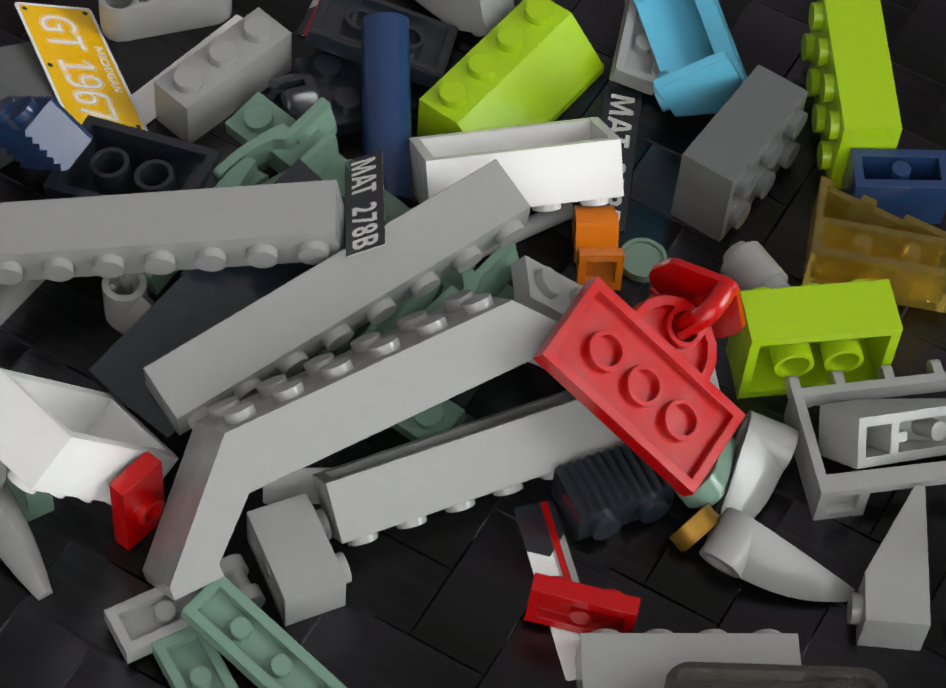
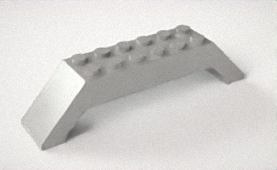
[142,289,561,601]

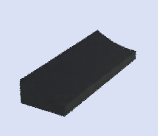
[86,159,346,443]

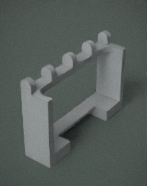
[784,359,946,521]

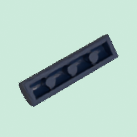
[361,12,413,207]

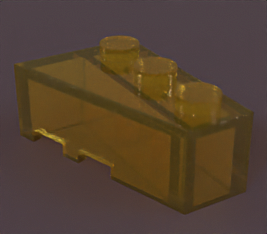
[802,176,946,313]

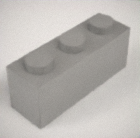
[154,7,292,143]

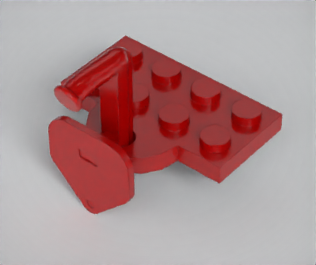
[533,258,746,497]

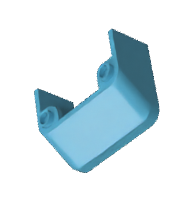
[633,0,747,117]

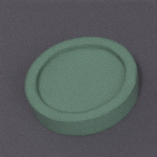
[621,238,668,283]

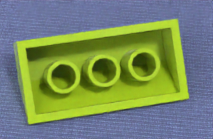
[417,0,604,137]

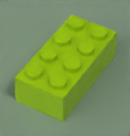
[801,0,902,189]

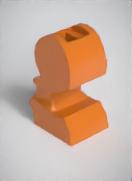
[572,205,625,290]

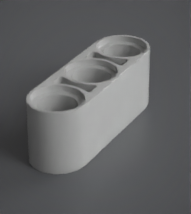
[98,0,232,42]

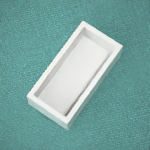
[409,117,624,212]
[0,368,179,505]

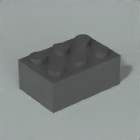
[671,64,808,242]

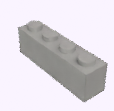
[575,628,804,688]

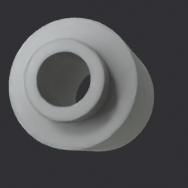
[720,241,791,291]

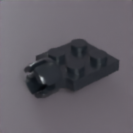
[266,52,419,137]

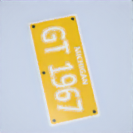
[14,2,148,131]

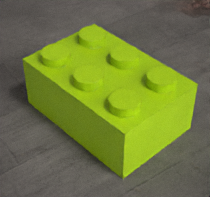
[726,279,903,399]

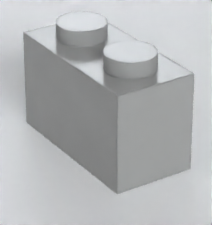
[246,492,352,626]

